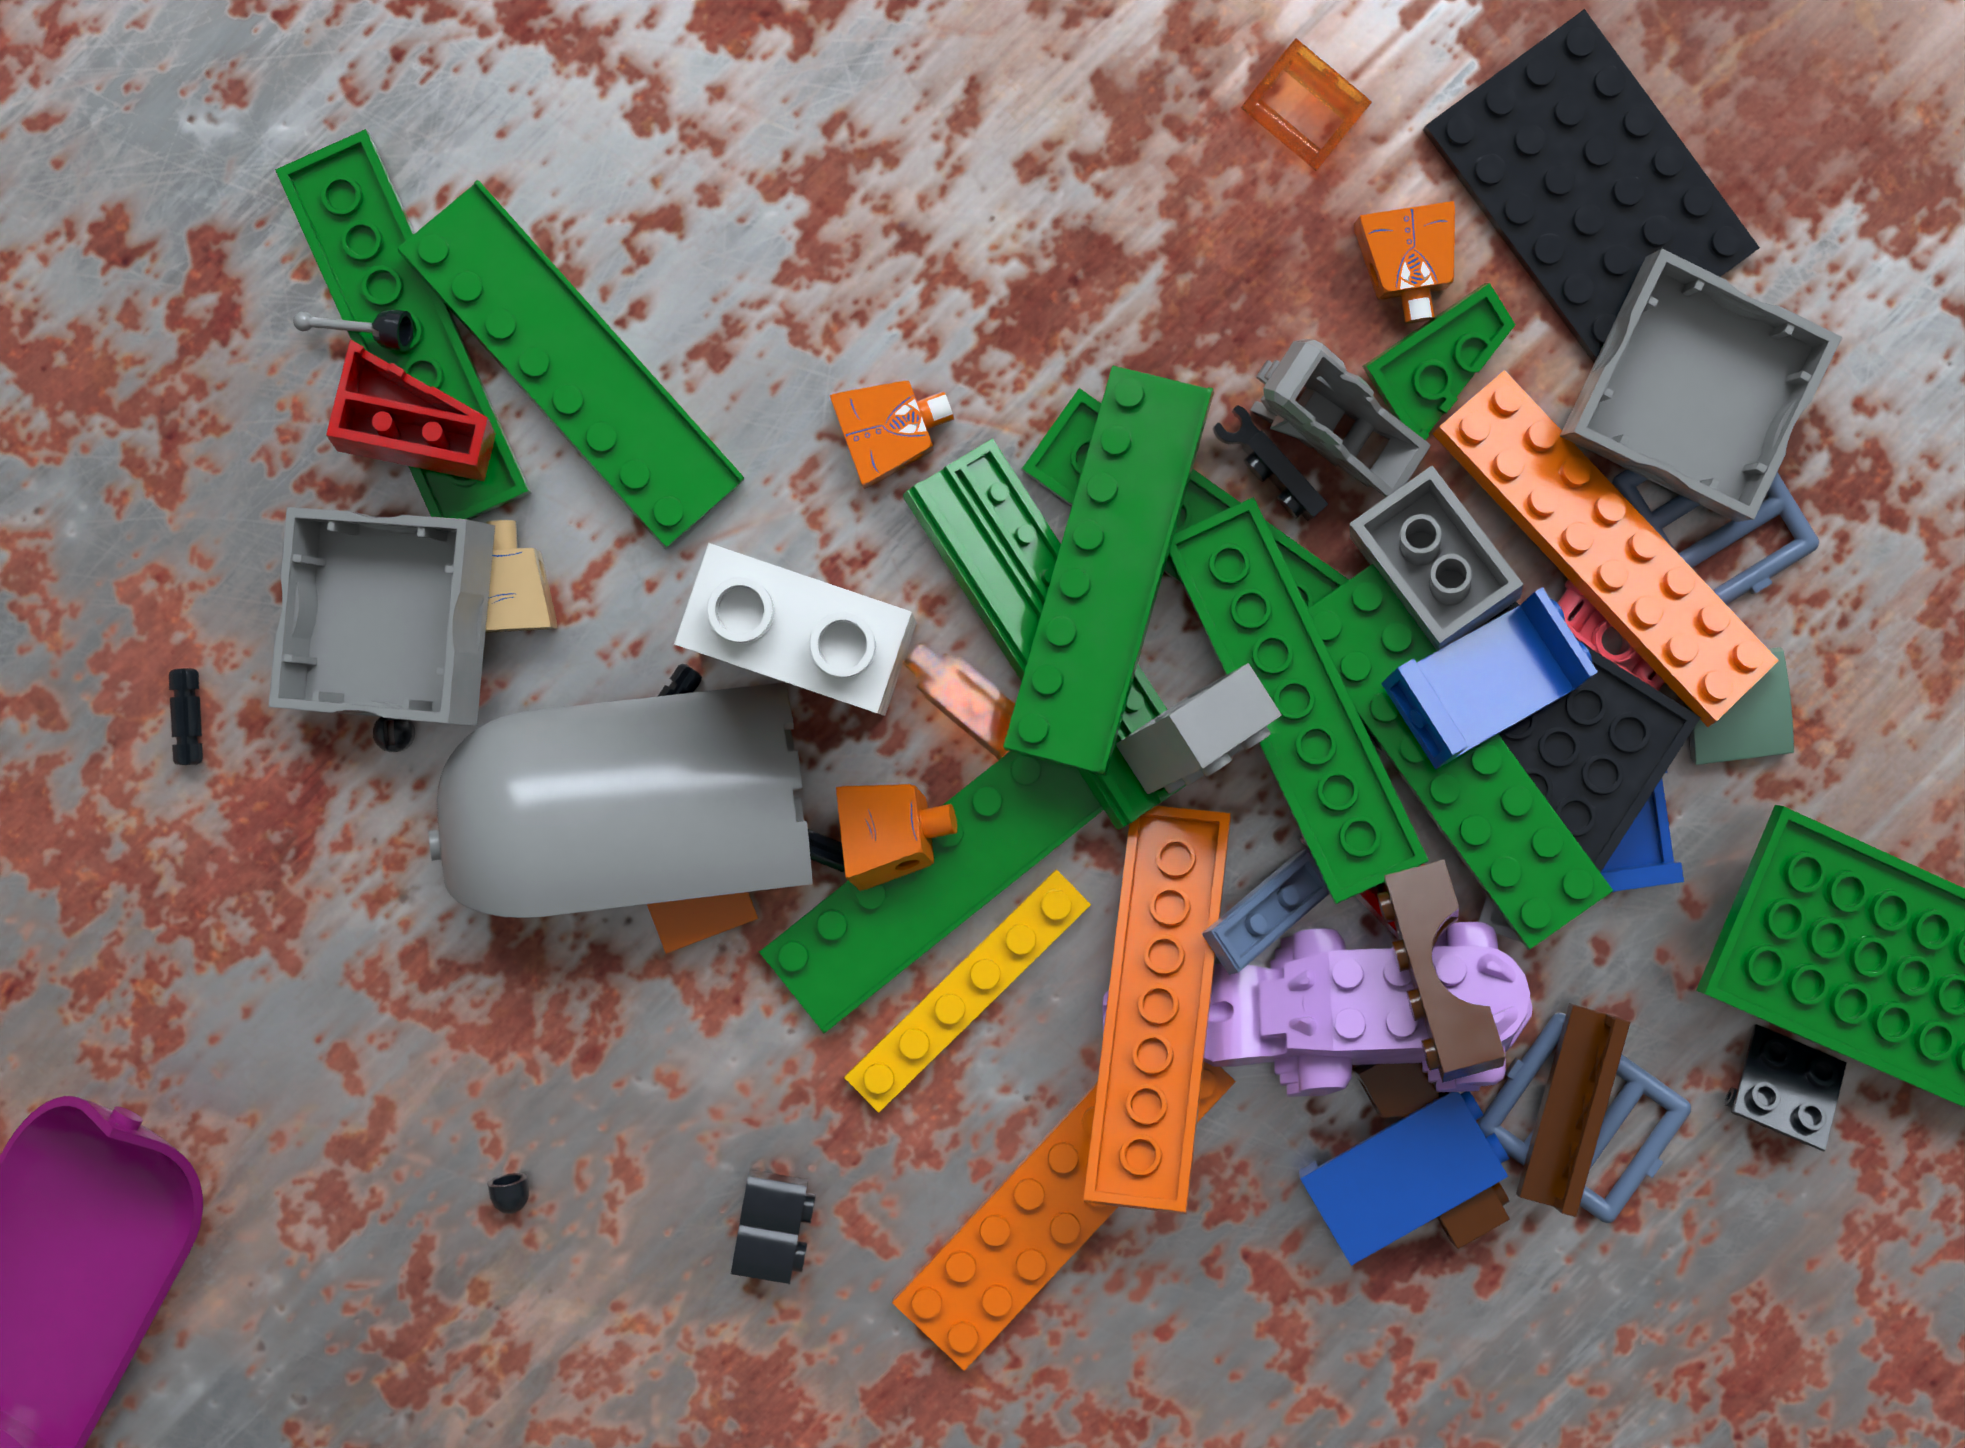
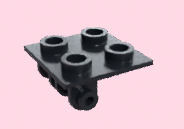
[1724,1024,1847,1152]

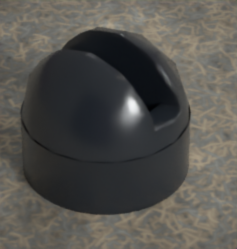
[373,717,415,752]
[487,1173,530,1214]

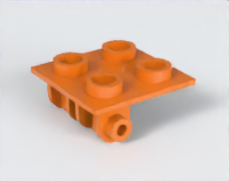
[647,892,759,954]

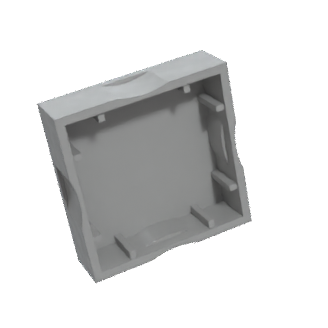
[1560,249,1842,522]
[269,507,495,726]

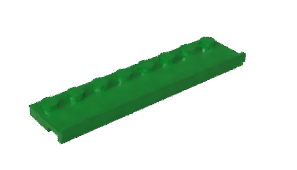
[398,180,744,550]
[1003,365,1214,776]
[903,438,1187,830]
[759,751,1104,1034]

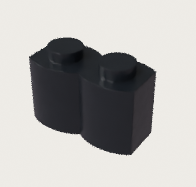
[731,1170,816,1284]

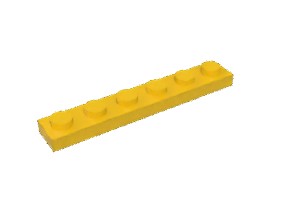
[844,869,1091,1113]

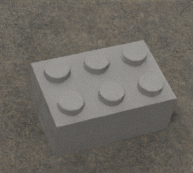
[1350,465,1524,651]
[1116,663,1282,794]

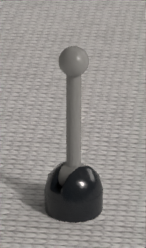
[293,310,414,351]

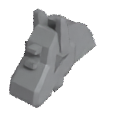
[1250,339,1431,497]

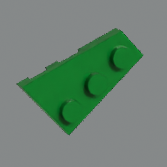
[1362,283,1516,441]

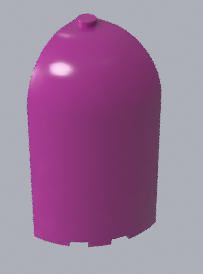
[0,1096,203,1448]

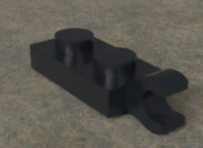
[1212,405,1328,521]

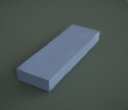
[1202,849,1330,975]

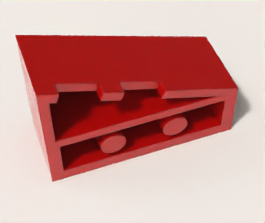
[326,339,496,481]

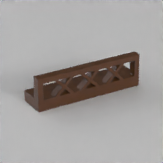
[1516,1003,1631,1217]

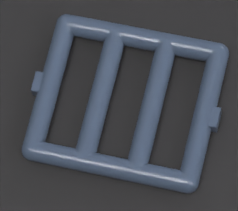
[1612,469,1819,605]
[1477,1013,1691,1223]

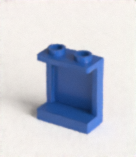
[1601,771,1684,892]

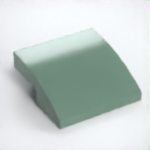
[1684,647,1794,765]

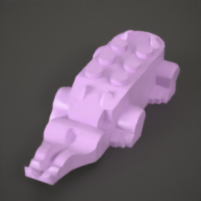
[1102,922,1533,1097]

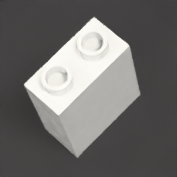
[674,543,917,716]

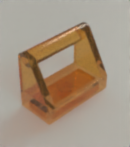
[1241,38,1372,171]

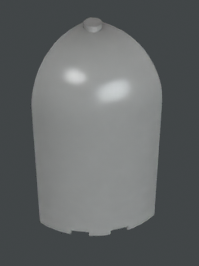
[429,682,813,918]

